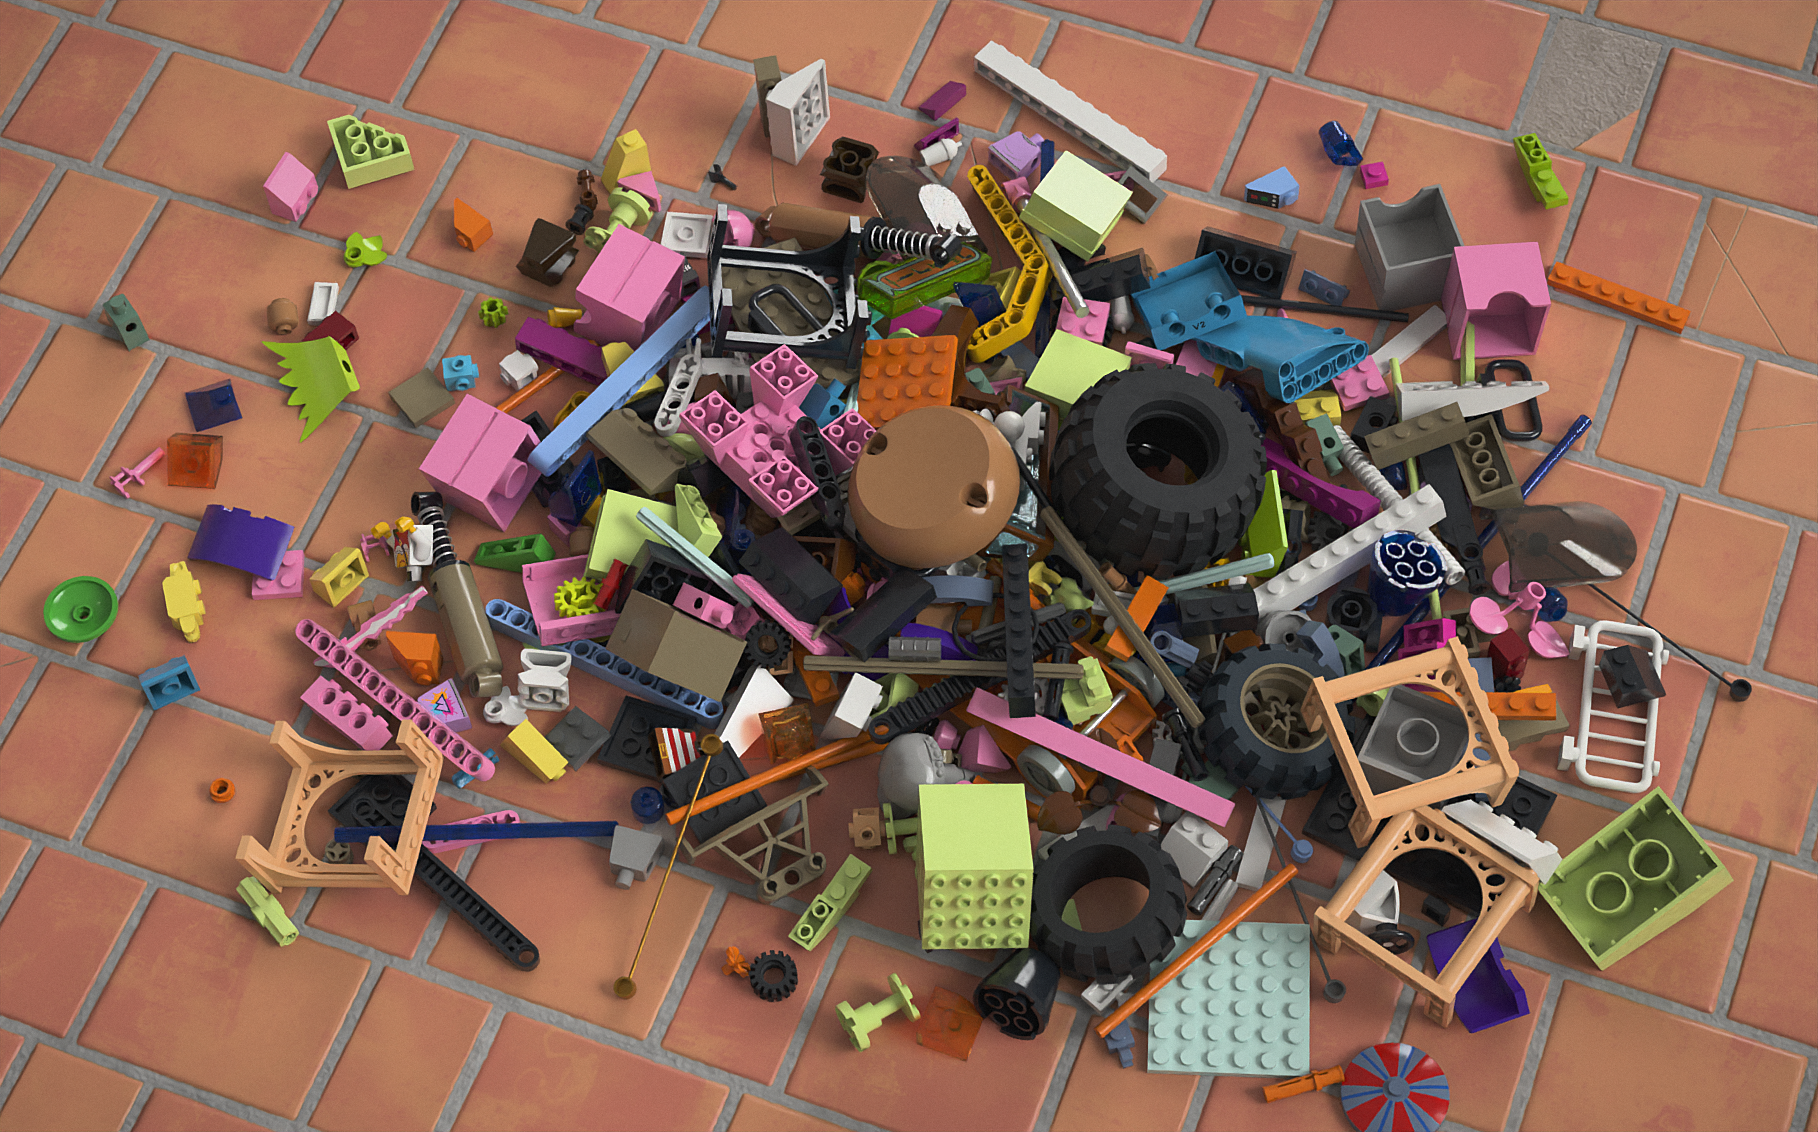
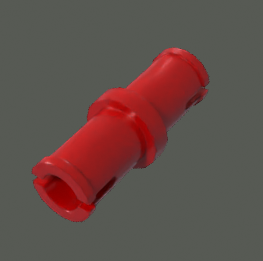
[593,559,629,611]

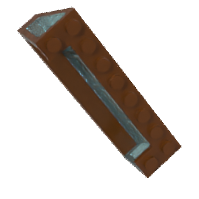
[976,384,1059,562]

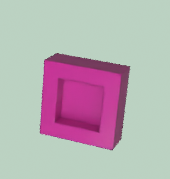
[1360,162,1389,189]

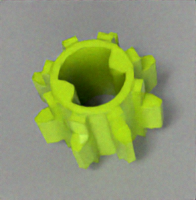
[478,297,509,328]

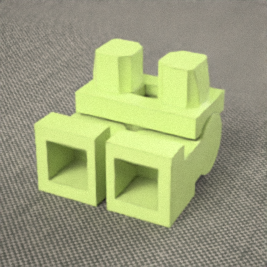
[1055,656,1113,726]

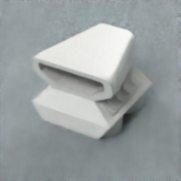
[518,649,572,712]

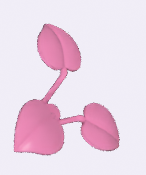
[1469,559,1570,658]

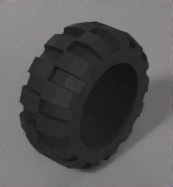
[1029,824,1187,985]

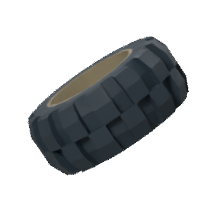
[1198,643,1356,800]

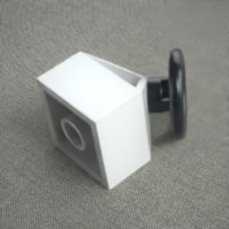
[1345,870,1415,955]

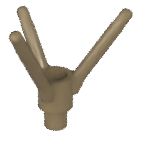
[811,607,856,657]

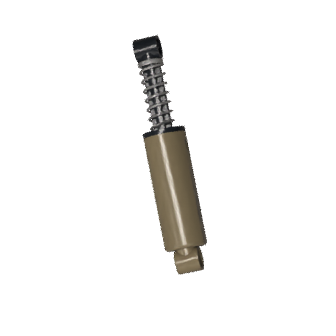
[411,492,503,698]

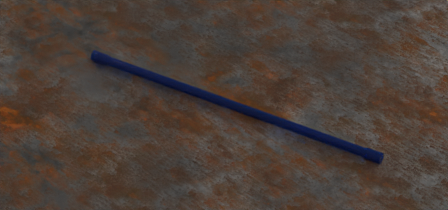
[1351,414,1592,704]

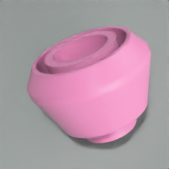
[933,720,961,750]

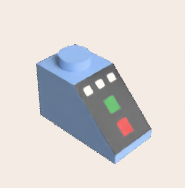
[1244,166,1299,209]

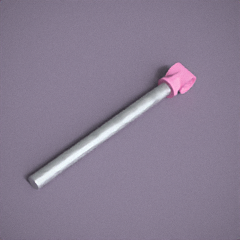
[1001,176,1089,318]

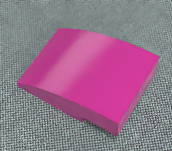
[1398,618,1456,692]

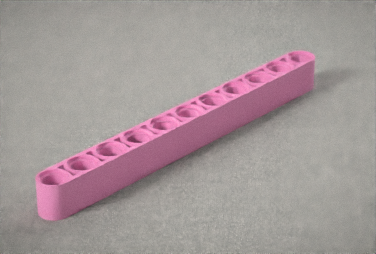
[295,619,495,781]
[966,687,1235,827]

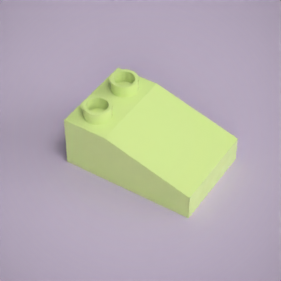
[1538,786,1734,971]

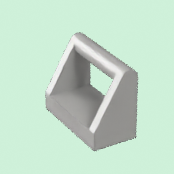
[1118,166,1168,224]

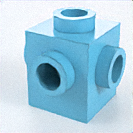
[442,355,479,391]

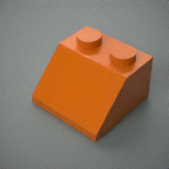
[386,631,443,686]

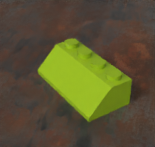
[1238,470,1288,578]

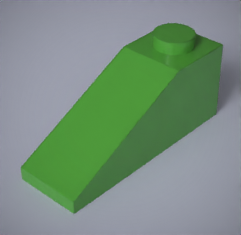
[474,533,556,573]

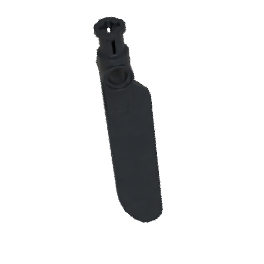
[1418,444,1491,595]

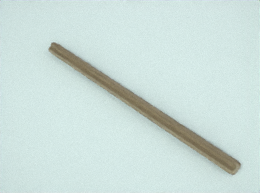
[1040,506,1205,728]
[803,655,1084,680]

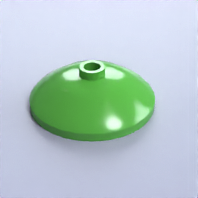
[43,576,118,643]

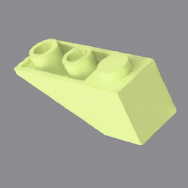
[675,484,722,557]

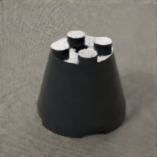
[972,948,1061,1040]

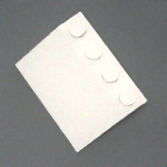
[765,59,830,166]
[1441,800,1562,885]

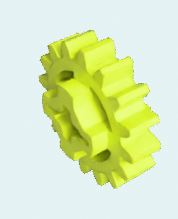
[554,577,605,618]

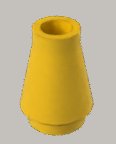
[547,307,582,328]

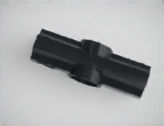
[1276,508,1304,576]

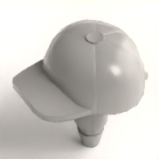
[877,732,975,820]

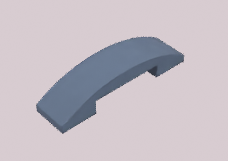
[922,575,994,606]

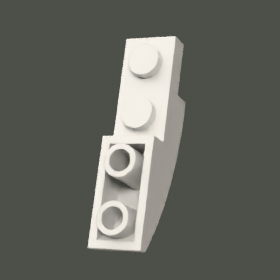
[1009,402,1046,491]

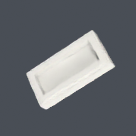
[307,282,339,326]

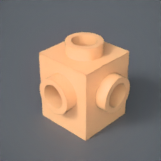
[849,807,886,849]

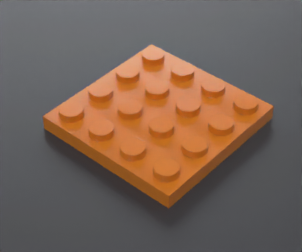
[857,335,958,431]

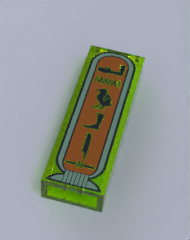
[858,239,992,319]

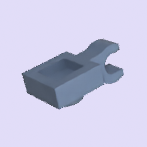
[1104,1019,1135,1068]

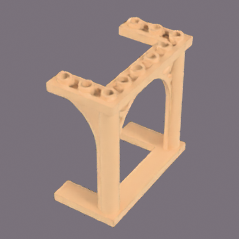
[1300,636,1519,848]
[235,720,445,895]
[1313,805,1540,1028]

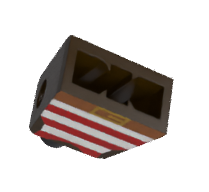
[648,728,705,782]

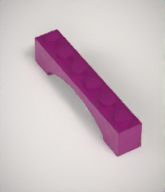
[1261,437,1381,529]

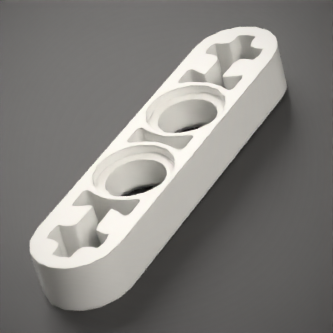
[654,354,703,437]

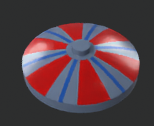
[1340,1043,1450,1132]

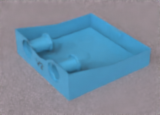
[1130,252,1247,350]

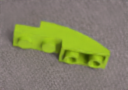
[1513,133,1569,210]

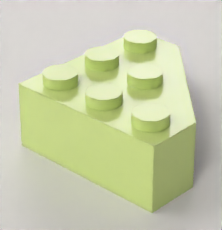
[327,115,415,189]

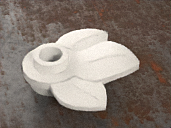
[483,686,528,726]

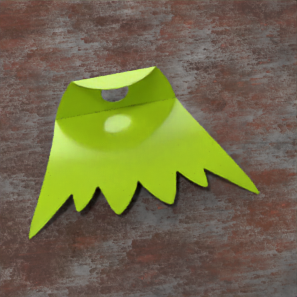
[262,336,360,443]

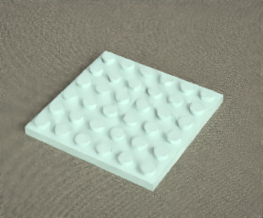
[1147,920,1310,1079]

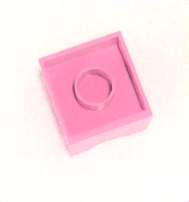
[574,224,685,352]
[1441,242,1551,360]
[419,394,542,532]

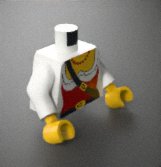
[370,516,433,582]

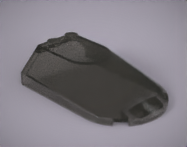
[865,156,988,262]
[1479,501,1637,593]

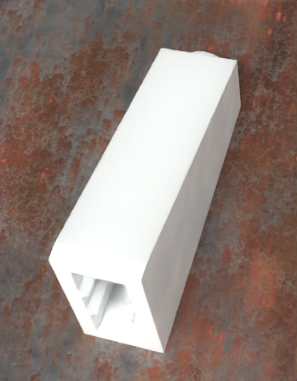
[714,664,794,758]

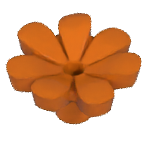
[721,946,751,978]

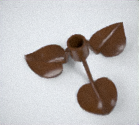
[1037,728,1161,835]

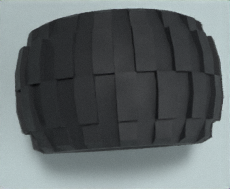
[1049,363,1267,580]

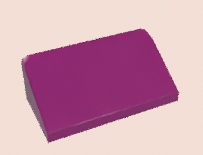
[919,81,966,121]
[914,117,959,151]

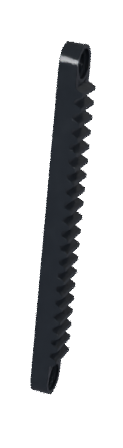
[869,609,1091,744]
[350,796,540,972]

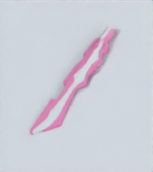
[313,586,428,669]

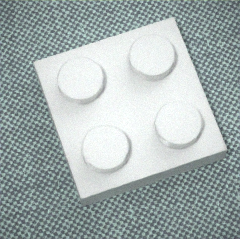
[661,212,713,258]

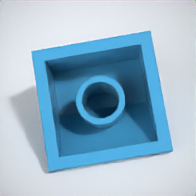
[138,655,200,710]

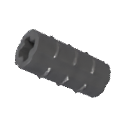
[889,636,941,662]

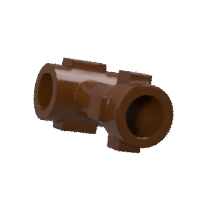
[576,169,598,211]

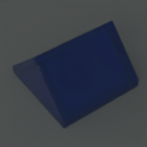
[953,282,1006,329]

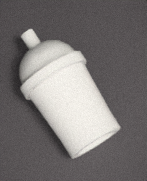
[919,138,962,168]
[1111,295,1134,334]

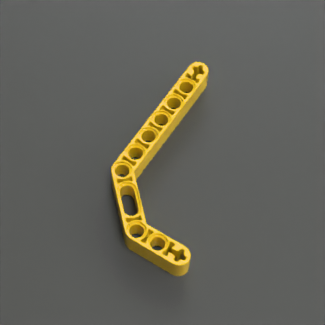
[967,165,1052,363]

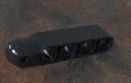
[789,416,845,532]

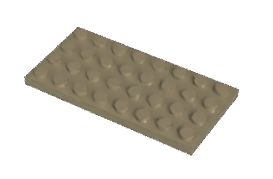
[721,238,862,389]

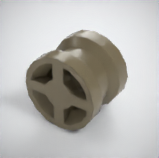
[325,838,354,864]

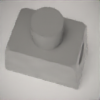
[609,825,665,890]

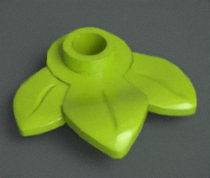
[344,232,387,268]

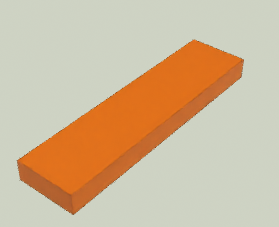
[1104,575,1169,662]

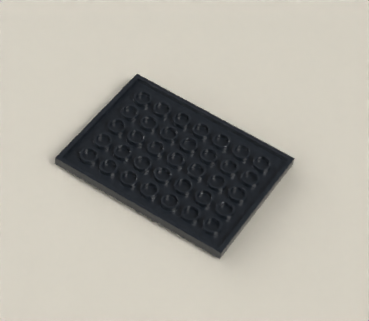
[1302,713,1557,918]

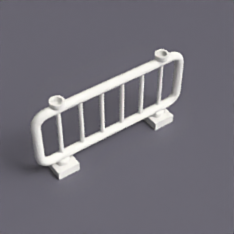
[1557,621,1669,793]

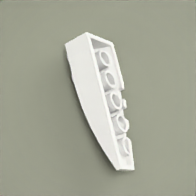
[1396,381,1549,421]

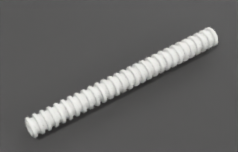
[1334,425,1465,585]

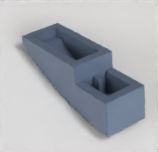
[1296,620,1345,678]

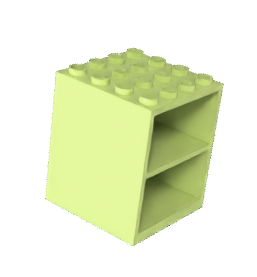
[916,784,1033,949]

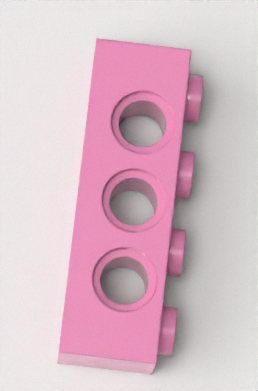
[300,676,393,751]

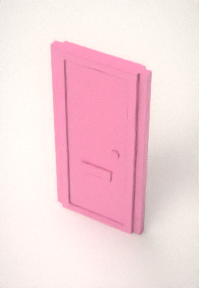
[732,574,846,657]

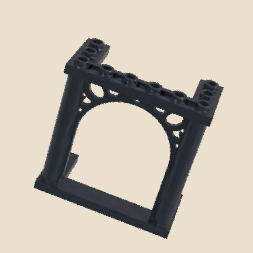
[707,204,872,369]

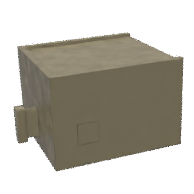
[605,589,747,702]

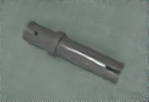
[1187,845,1243,915]

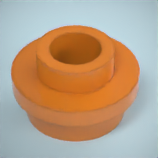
[209,778,235,803]

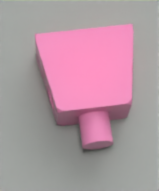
[673,583,735,629]

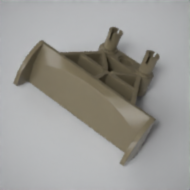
[675,765,829,905]

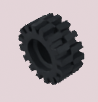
[744,619,792,669]
[749,950,798,1002]

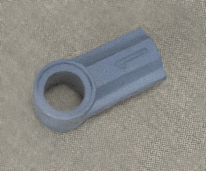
[1148,631,1199,669]

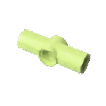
[236,876,299,947]

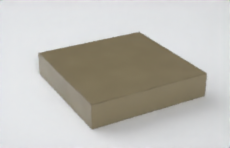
[388,368,455,428]

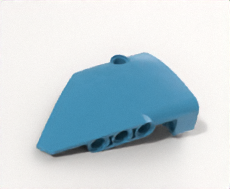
[1192,316,1369,403]

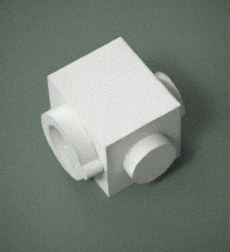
[499,350,539,391]

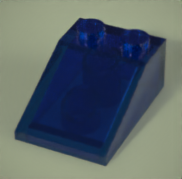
[548,450,602,527]

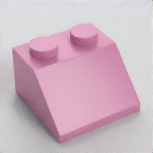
[263,152,318,222]

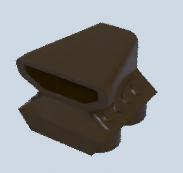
[820,136,879,203]
[516,218,579,287]

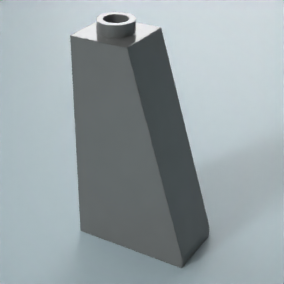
[1132,738,1181,842]

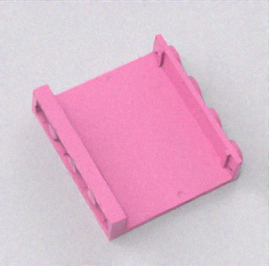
[522,554,621,647]

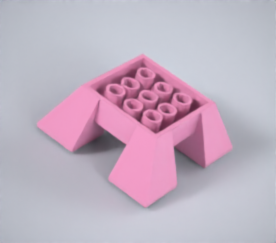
[679,344,876,518]

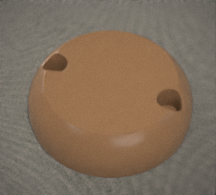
[848,405,1020,568]

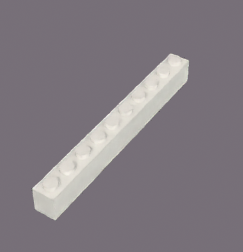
[974,40,1167,183]
[1226,484,1447,637]

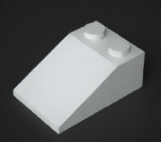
[819,672,883,740]

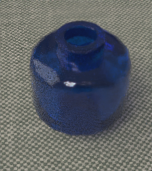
[1532,585,1568,622]
[630,786,665,824]

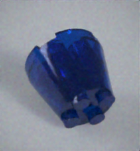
[1366,530,1447,617]

